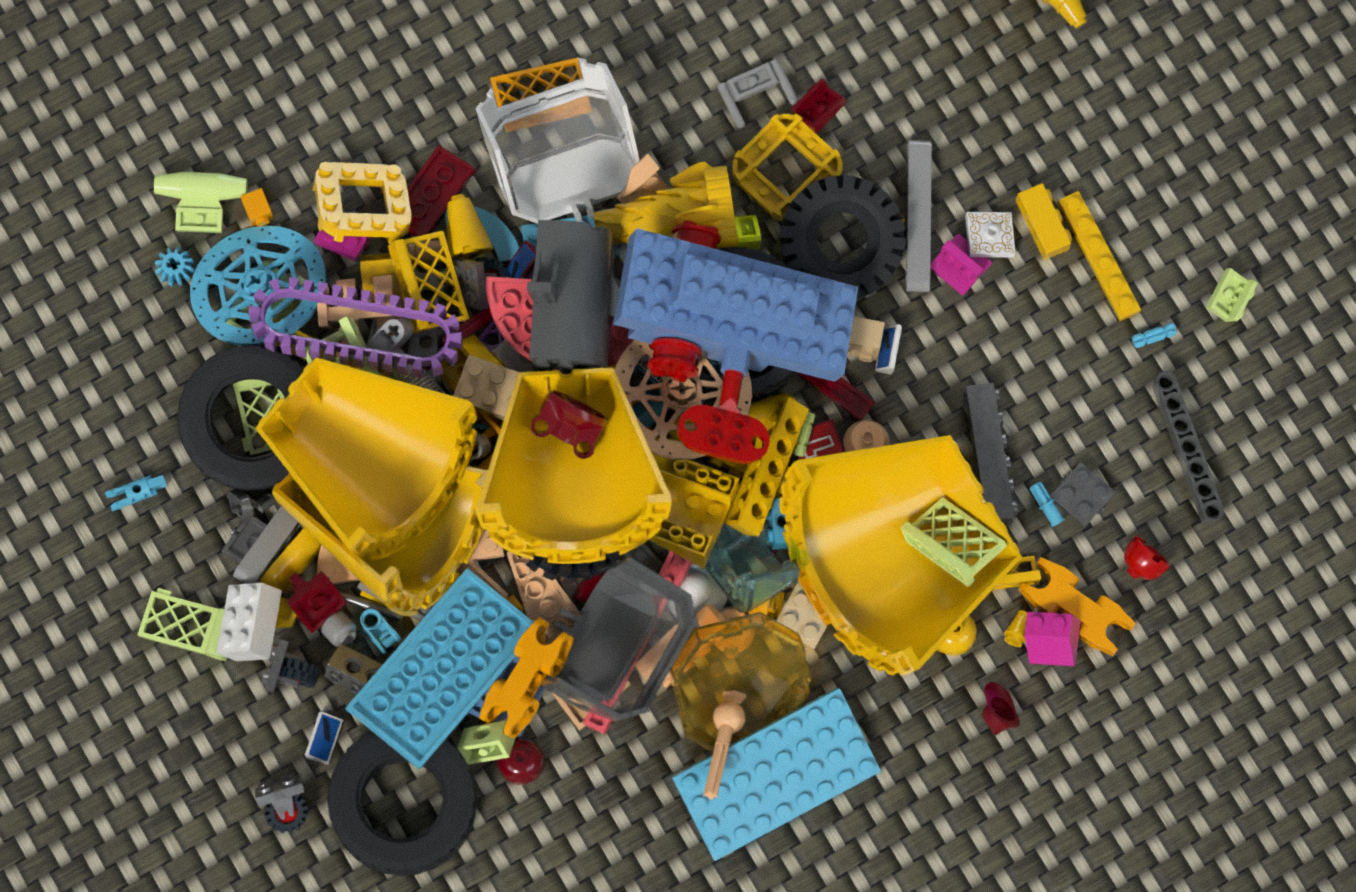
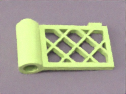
[233,380,285,456]
[137,588,227,661]

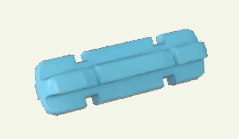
[1132,323,1177,348]

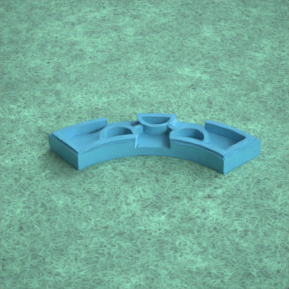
[444,206,519,263]

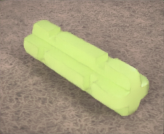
[793,412,815,457]

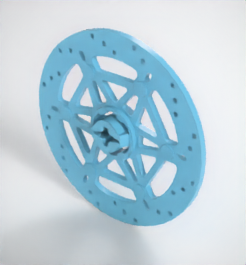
[190,226,327,346]

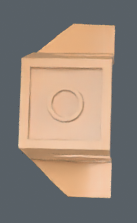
[617,154,669,203]

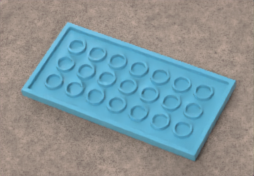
[346,568,539,770]
[671,687,881,861]

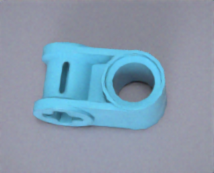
[360,609,402,655]

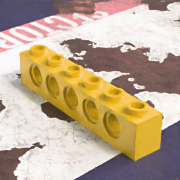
[725,397,809,536]

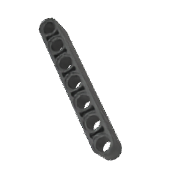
[1153,371,1224,525]

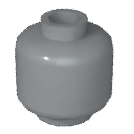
[321,612,357,647]

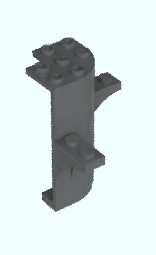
[527,220,620,374]

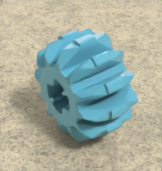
[155,247,194,287]

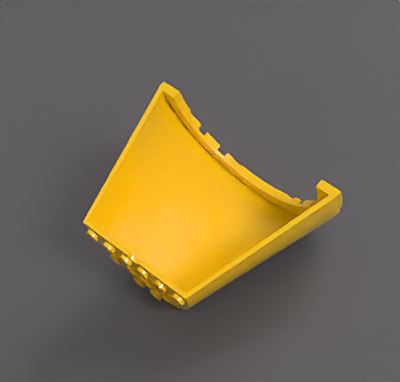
[780,435,1022,676]

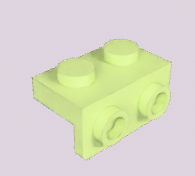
[1206,268,1258,322]

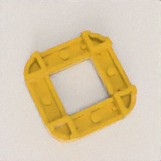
[732,114,842,222]
[313,162,412,244]

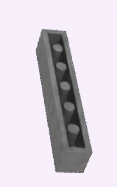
[964,383,1018,523]

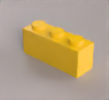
[1015,183,1072,260]

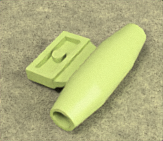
[154,172,248,233]

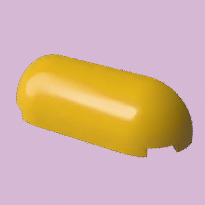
[259,528,322,594]

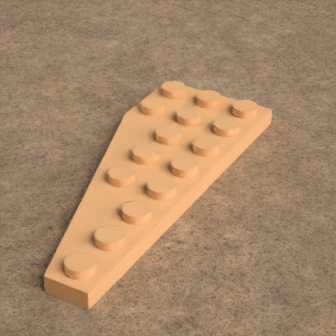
[507,551,637,731]

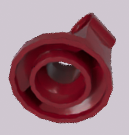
[531,389,608,459]

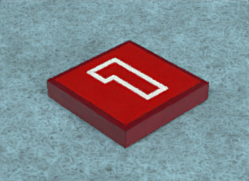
[797,419,845,460]

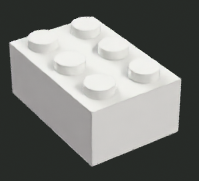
[216,583,282,661]

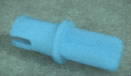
[1030,482,1065,527]

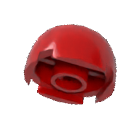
[1124,535,1171,580]

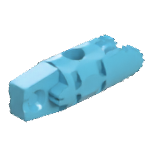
[105,475,167,511]

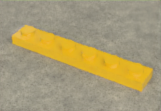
[1057,191,1141,322]

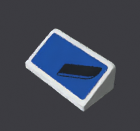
[875,324,902,375]
[305,711,343,765]

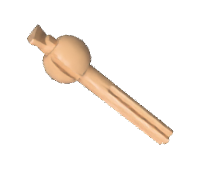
[703,690,746,800]

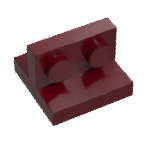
[286,571,347,634]

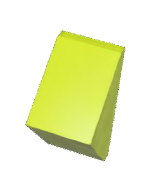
[735,215,761,250]

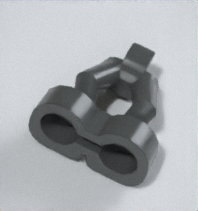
[228,489,280,520]

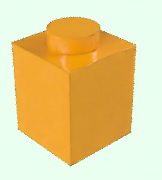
[240,188,273,227]

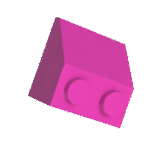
[1025,612,1081,667]

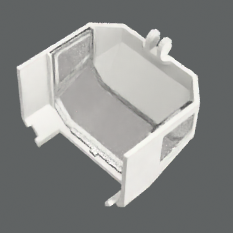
[476,58,640,224]

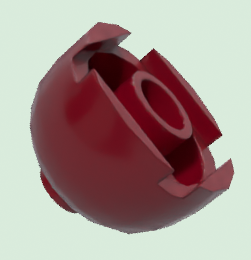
[497,737,545,786]

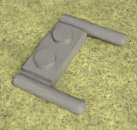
[717,59,798,128]

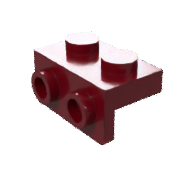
[792,78,847,133]

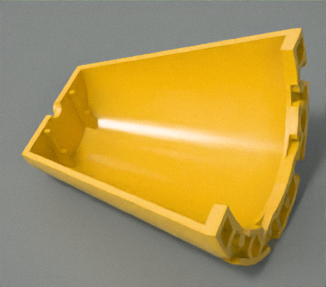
[256,357,477,560]
[476,367,672,564]
[272,466,488,616]

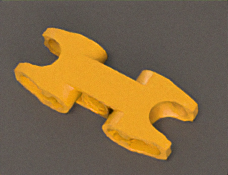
[1018,557,1136,656]
[479,617,574,739]

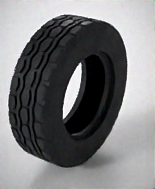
[178,345,304,491]
[327,732,477,876]

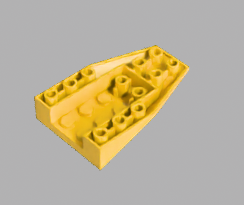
[649,453,739,569]

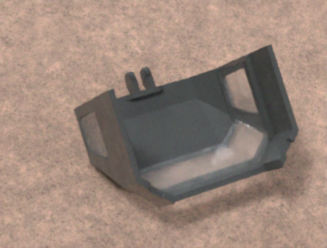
[541,557,700,721]

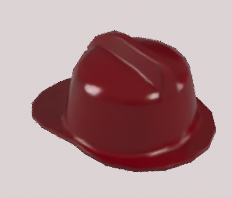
[982,682,1020,735]

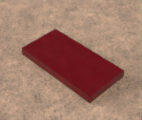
[407,145,477,237]

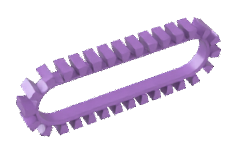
[248,277,463,378]

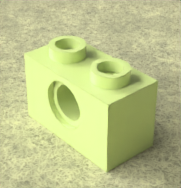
[457,721,516,765]

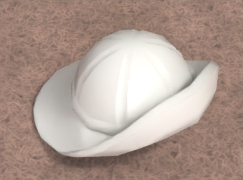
[673,563,727,615]

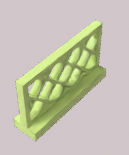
[900,497,1007,587]

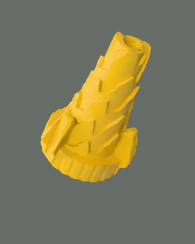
[594,162,739,249]

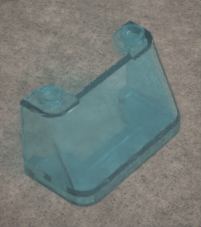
[705,523,800,613]

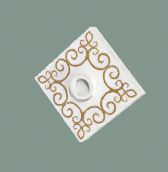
[965,212,1015,257]

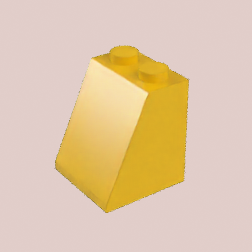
[360,253,405,320]

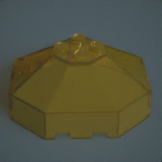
[669,612,811,752]

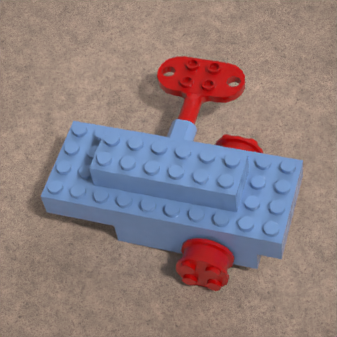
[613,220,858,464]

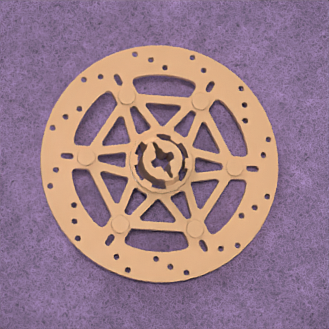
[615,340,752,460]

